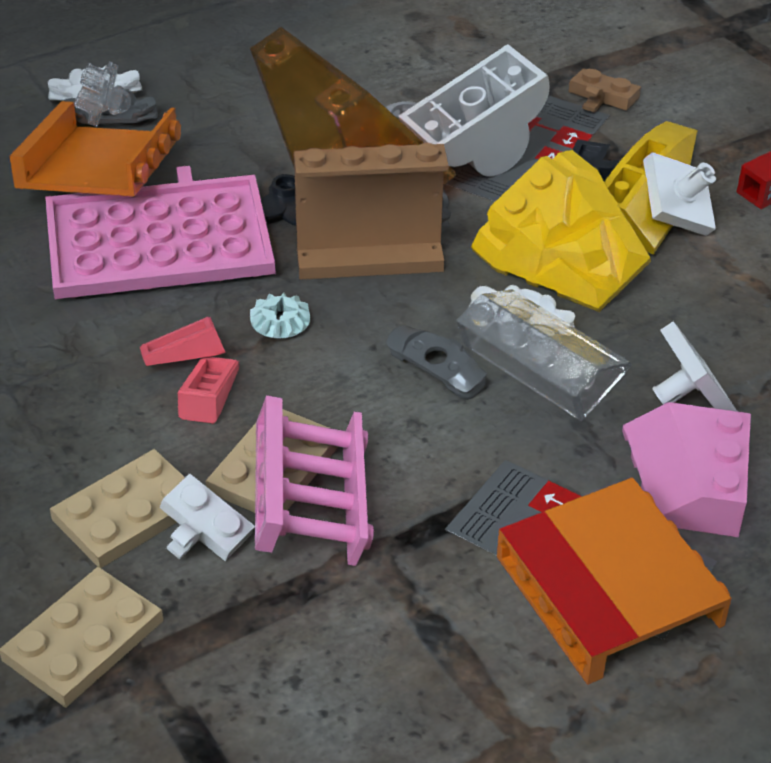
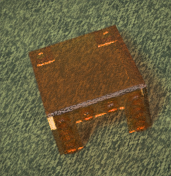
[250,27,456,185]

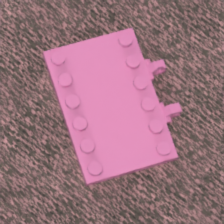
[45,166,276,299]

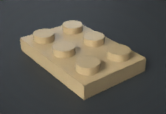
[206,409,338,513]
[50,449,185,568]
[0,567,163,708]

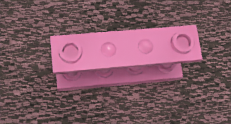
[255,395,374,566]

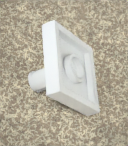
[643,152,716,236]
[652,321,738,412]

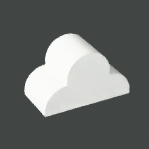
[398,44,550,177]

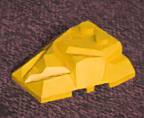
[471,150,651,312]

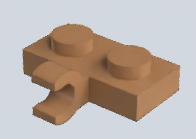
[568,68,641,112]

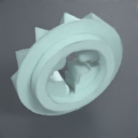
[250,292,310,338]

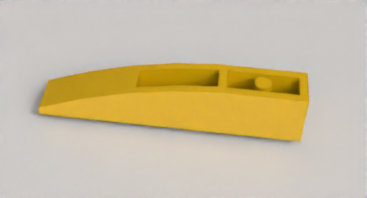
[605,121,697,254]

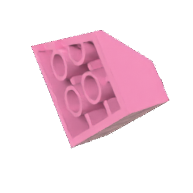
[622,402,751,537]

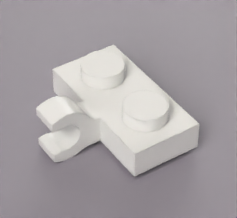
[160,474,255,561]

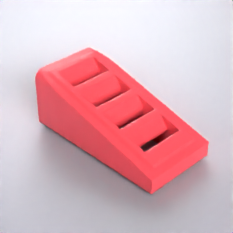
[140,317,226,366]
[178,357,239,424]

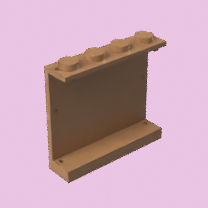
[294,143,449,280]

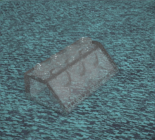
[456,289,631,422]

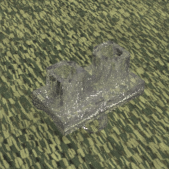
[74,61,131,127]

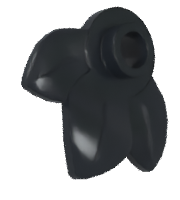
[261,174,296,225]

